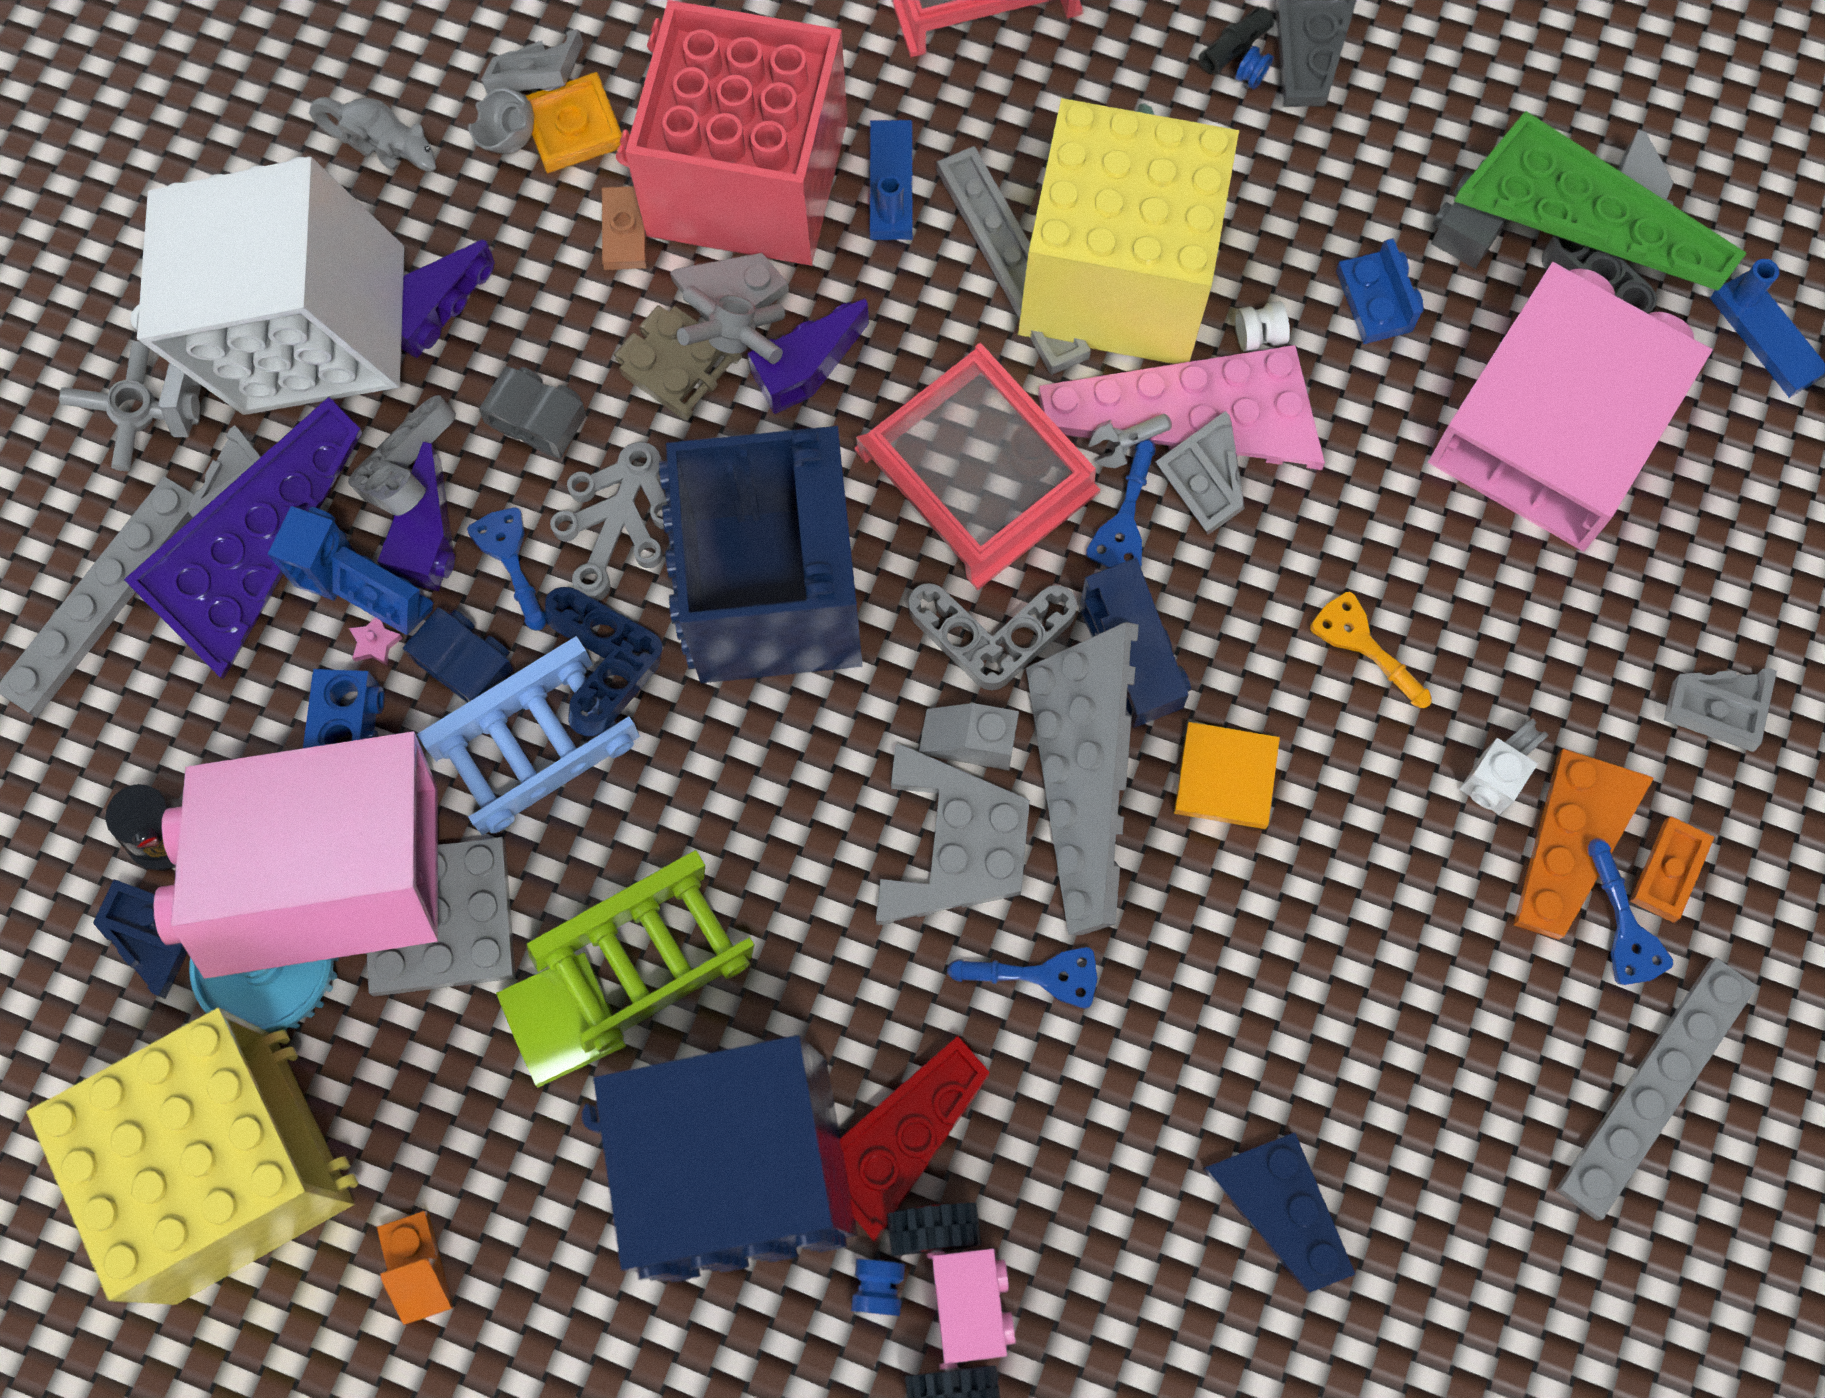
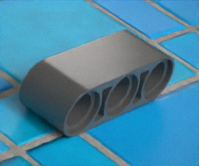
[1542,235,1657,314]

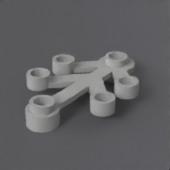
[550,442,667,601]

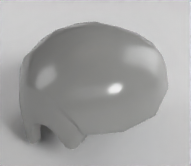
[468,87,534,153]

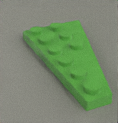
[1454,111,1746,291]

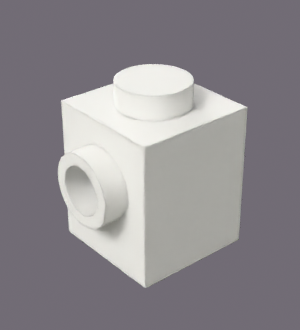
[1459,738,1538,815]

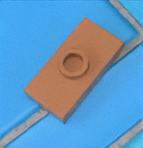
[602,186,647,270]

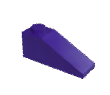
[377,442,455,591]

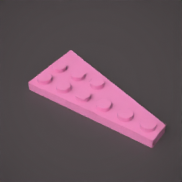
[1038,345,1325,470]

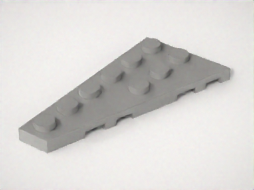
[1026,622,1139,935]

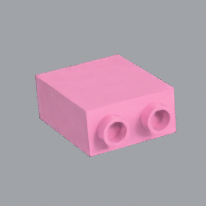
[1428,262,1713,552]
[154,731,438,979]

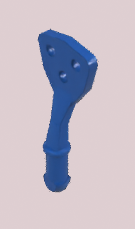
[1086,439,1156,568]
[467,507,546,631]
[1588,838,1673,985]
[947,947,1098,1009]

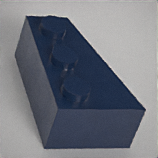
[1079,557,1191,728]

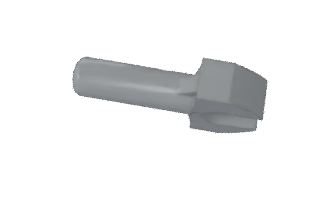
[1088,414,1172,468]

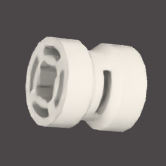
[1235,301,1290,352]

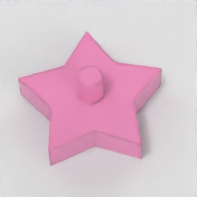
[349,617,403,666]

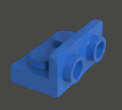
[1336,238,1423,344]
[332,546,433,635]

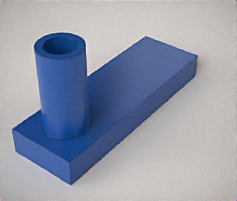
[870,120,913,240]
[1710,259,1825,398]

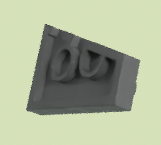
[1275,0,1356,107]

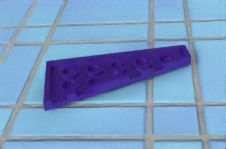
[124,397,363,679]

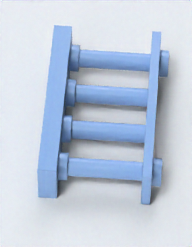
[417,636,640,836]

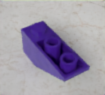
[401,239,495,358]
[748,298,869,415]

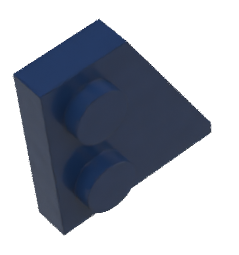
[93,879,187,999]

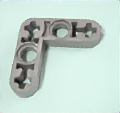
[348,395,456,516]
[908,583,1077,691]

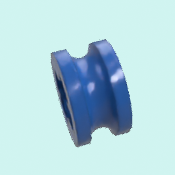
[1235,45,1273,90]

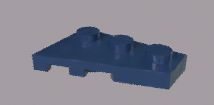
[1203,1132,1356,1293]

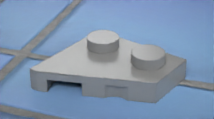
[1155,411,1245,535]

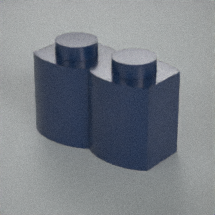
[402,607,513,703]

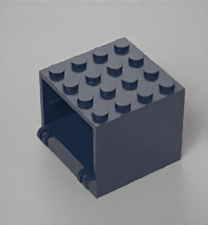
[659,426,863,684]
[582,1035,858,1283]

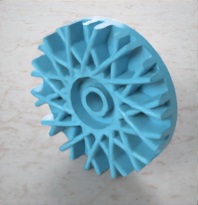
[189,957,339,1033]

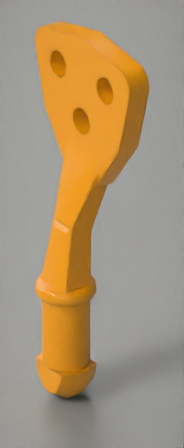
[1310,592,1432,708]

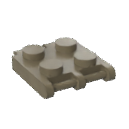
[614,305,742,421]

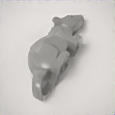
[309,97,436,171]

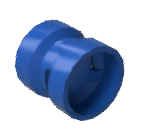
[851,1259,905,1316]

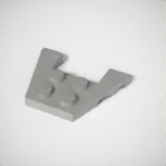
[876,744,1030,925]

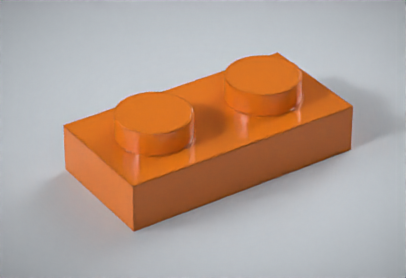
[1629,816,1715,923]

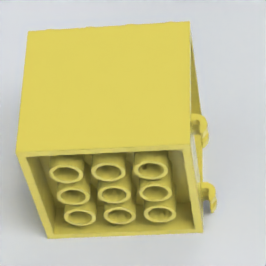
[1018,98,1239,364]
[26,1007,359,1305]

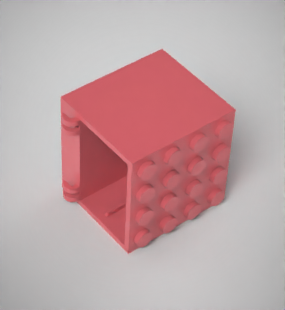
[616,0,848,266]

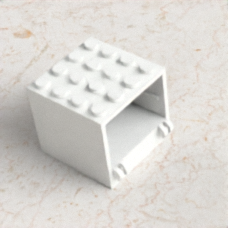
[130,157,404,415]

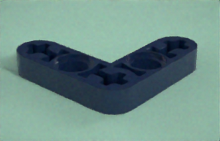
[545,587,662,736]

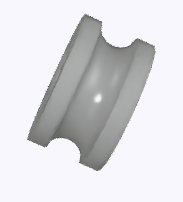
[1505,718,1549,756]

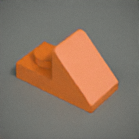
[377,1211,454,1325]

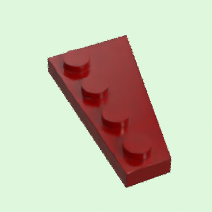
[840,1036,990,1243]

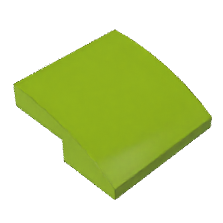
[496,952,626,1088]

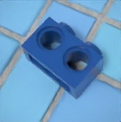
[268,506,356,601]
[303,669,384,748]

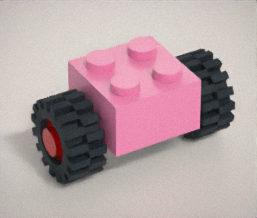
[887,1203,1015,1398]

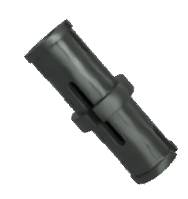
[1198,6,1274,75]

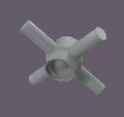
[677,285,785,364]
[59,341,201,471]

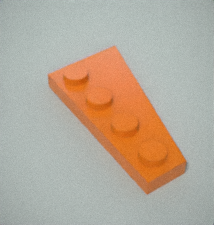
[1513,749,1654,940]

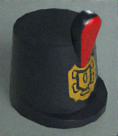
[105,784,182,871]

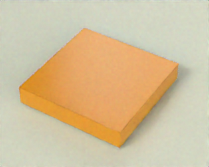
[526,72,622,174]
[1174,722,1280,829]

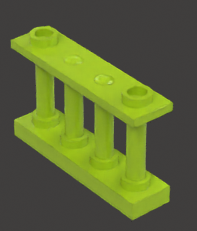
[527,850,754,1054]

